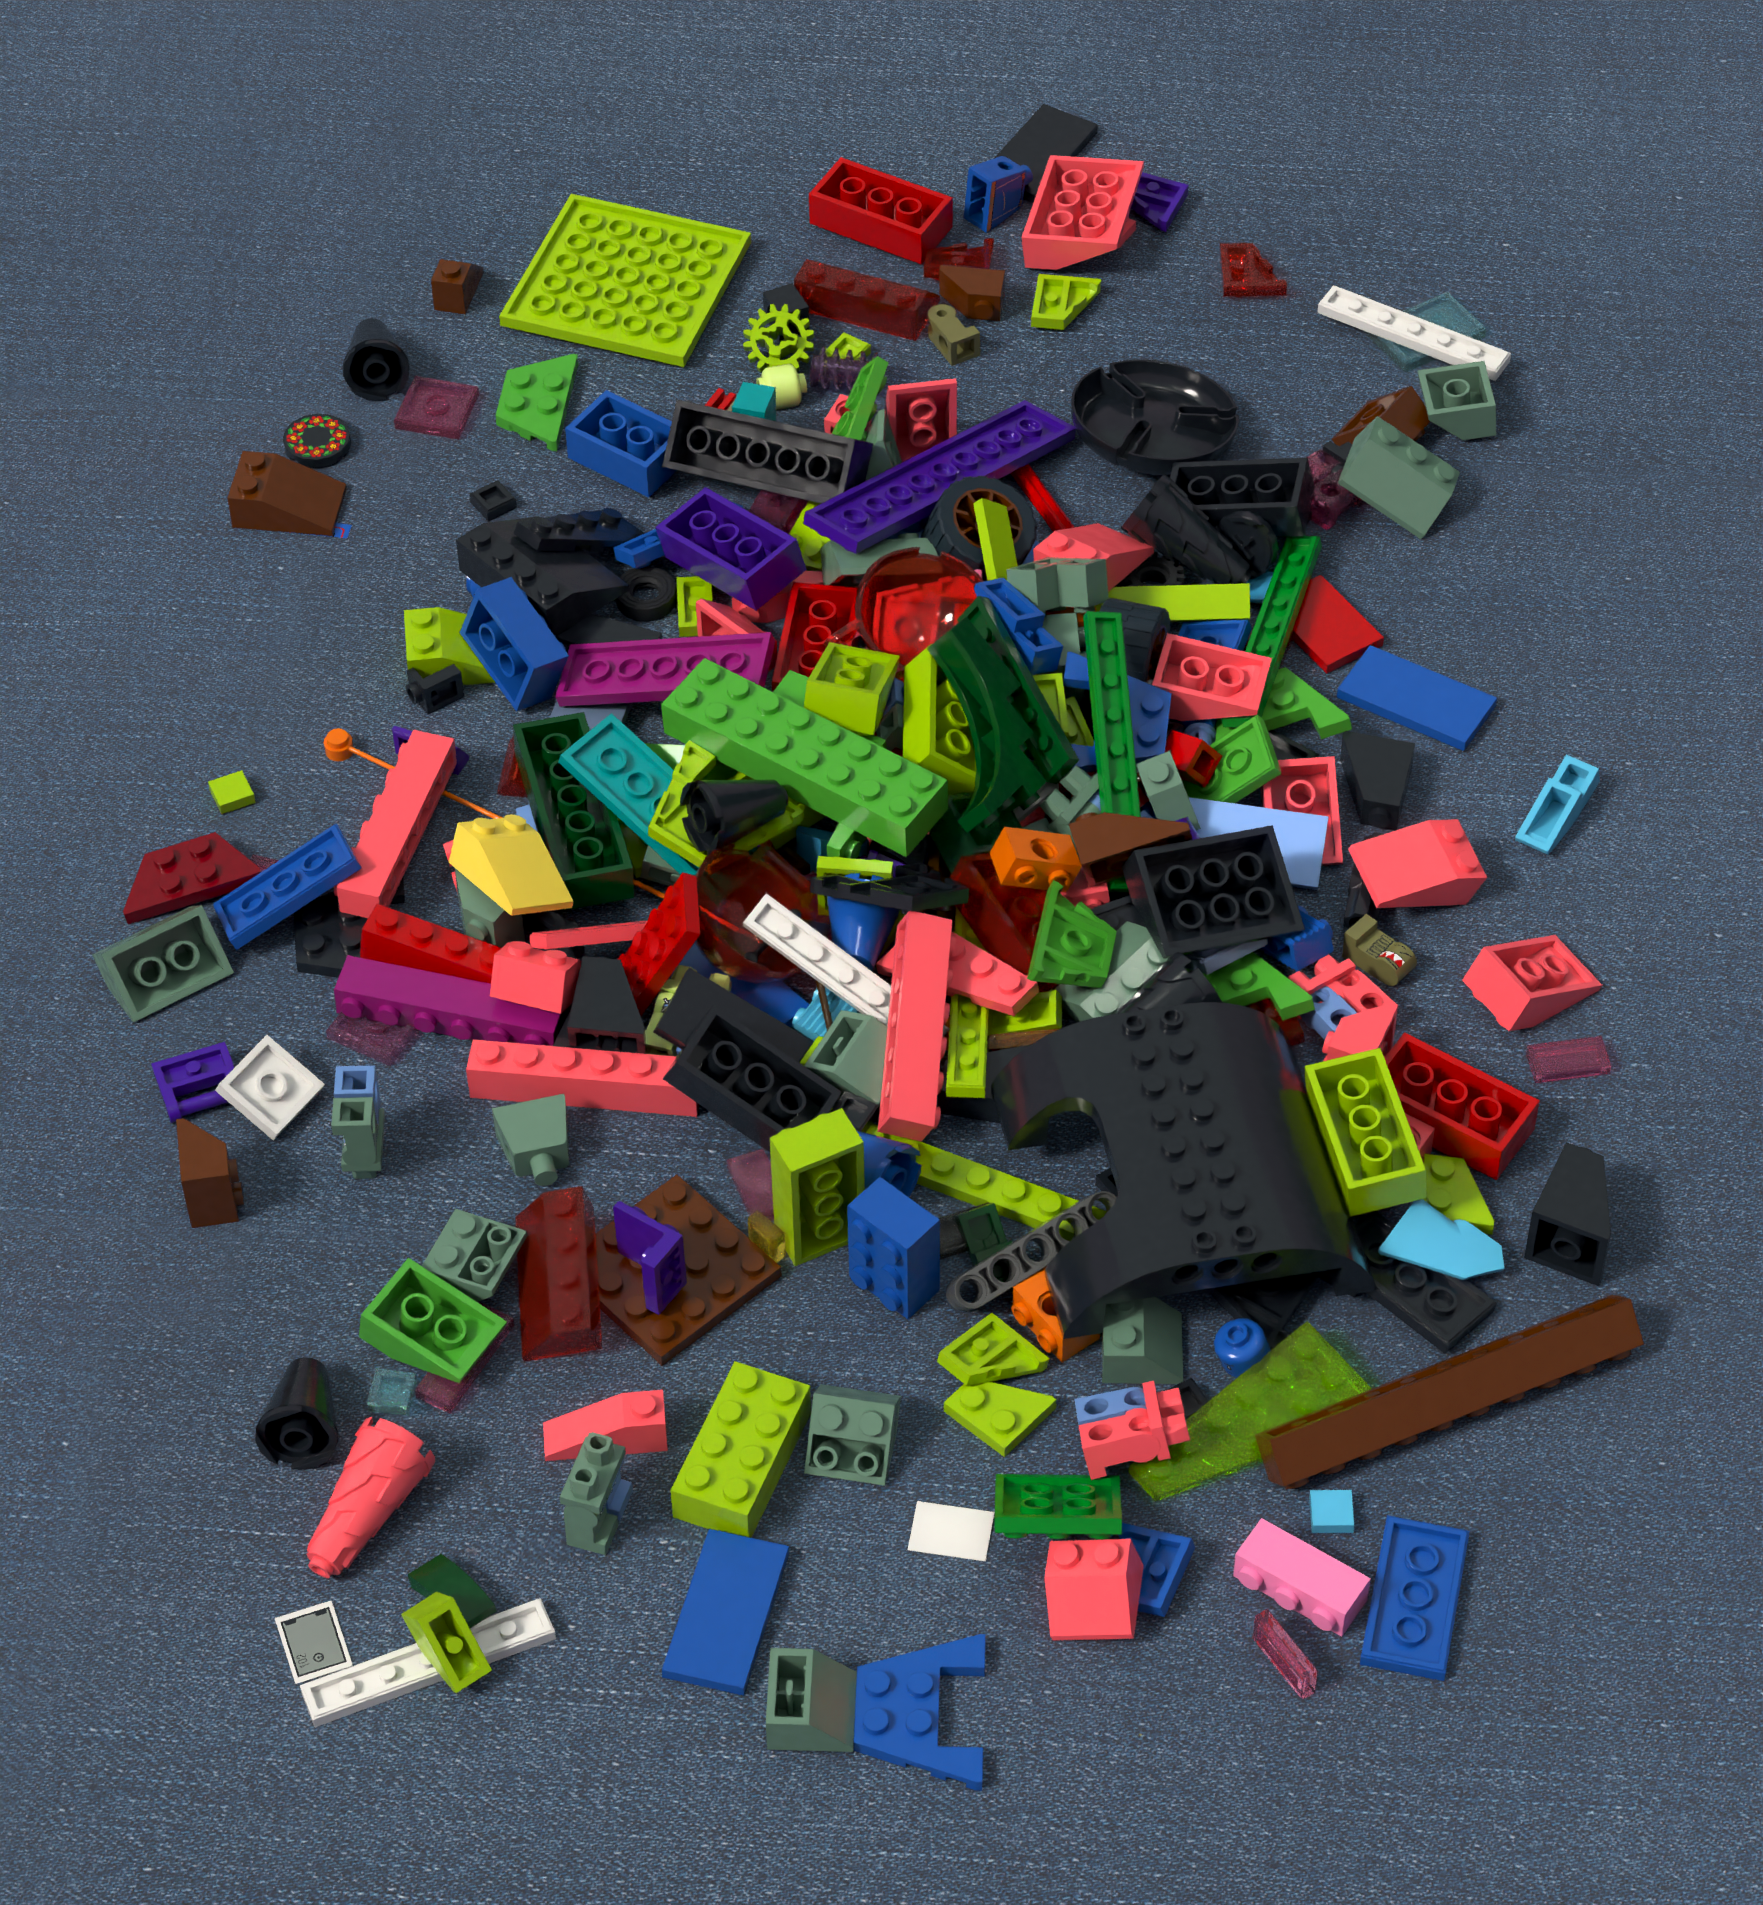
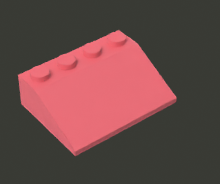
[1021,155,1144,270]

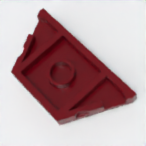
[123,832,261,924]

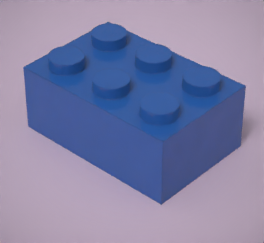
[565,390,677,498]
[460,577,569,712]
[847,1177,940,1319]

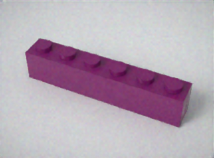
[334,955,567,1046]

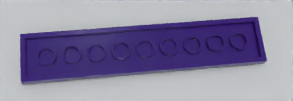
[803,400,1076,554]

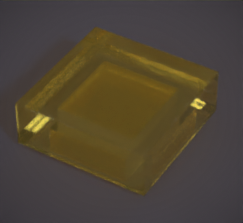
[747,1210,786,1263]

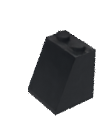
[1524,1142,1611,1286]

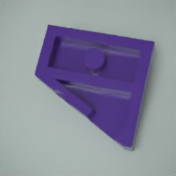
[1131,172,1189,232]

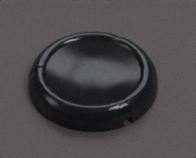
[1071,360,1239,475]

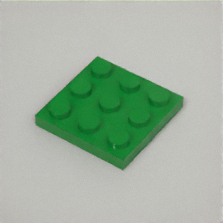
[995,1474,1122,1539]

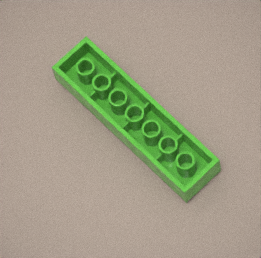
[661,658,948,857]

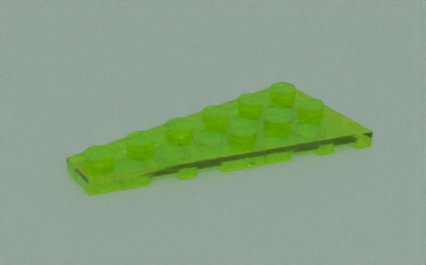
[1128,1321,1372,1502]

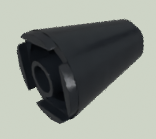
[342,318,410,401]
[680,780,789,855]
[255,1357,338,1470]

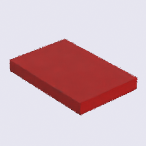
[1290,575,1384,674]

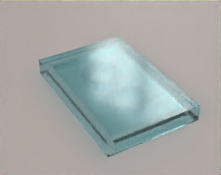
[1367,291,1486,373]

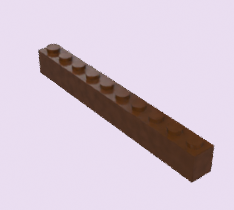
[1255,1295,1644,1489]

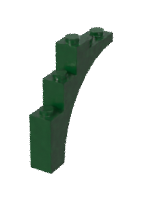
[927,617,1047,833]

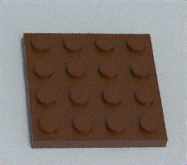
[557,1174,782,1366]

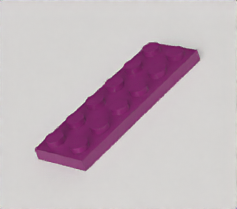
[556,632,775,707]

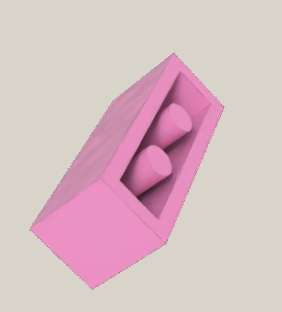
[1233,1518,1371,1637]

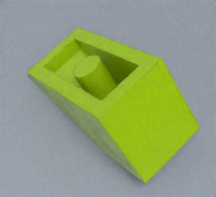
[401,1592,492,1693]

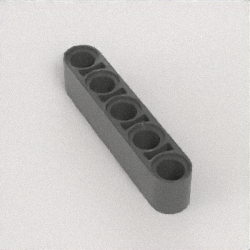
[946,1191,1117,1311]

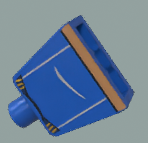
[964,156,1033,233]

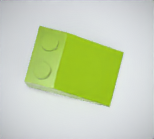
[404,607,495,685]
[804,642,900,736]

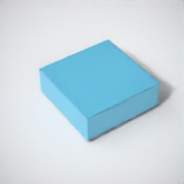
[1309,1490,1354,1533]

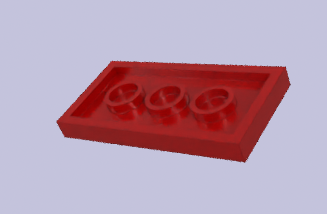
[618,872,700,1016]

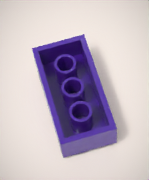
[655,487,807,611]

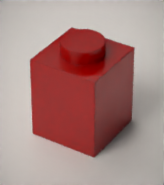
[1165,730,1222,787]

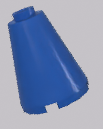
[827,873,901,971]
[856,1130,921,1197]

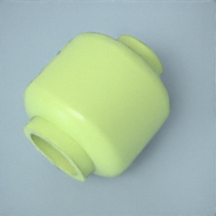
[756,364,807,410]

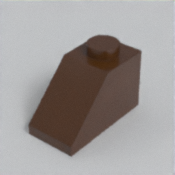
[431,259,484,315]
[939,265,1005,321]

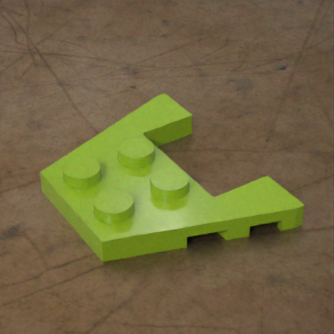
[648,740,804,873]

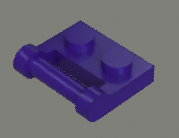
[151,1042,235,1124]

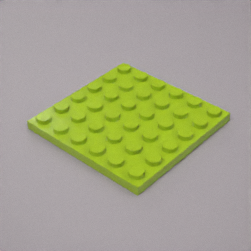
[499,194,751,367]

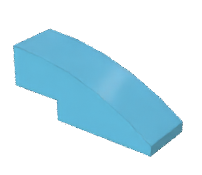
[1515,755,1600,855]

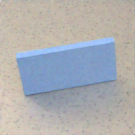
[1189,797,1329,890]

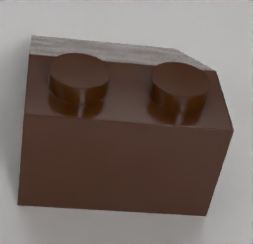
[227,451,347,536]
[1069,812,1193,888]

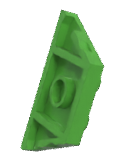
[495,354,578,451]
[1027,880,1117,988]

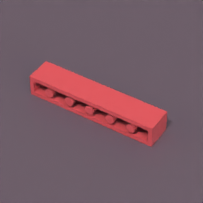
[334,730,457,918]
[878,911,956,1142]
[466,1039,699,1117]

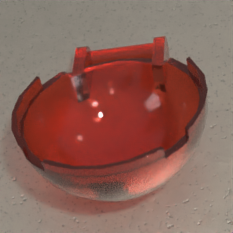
[823,547,984,680]
[694,840,817,984]

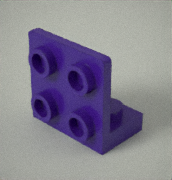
[613,1201,687,1315]

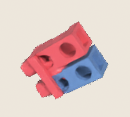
[1288,954,1397,1041]
[1074,1381,1190,1480]

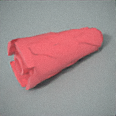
[306,1417,435,1578]

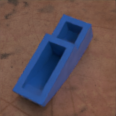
[974,578,1063,675]

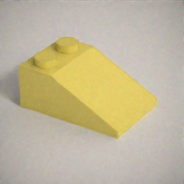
[449,814,574,916]

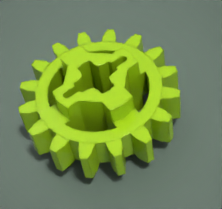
[743,304,815,372]

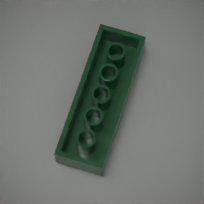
[513,712,634,911]

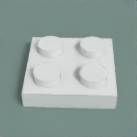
[215,1035,325,1141]

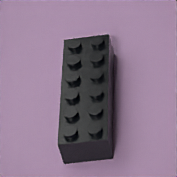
[662,399,874,503]

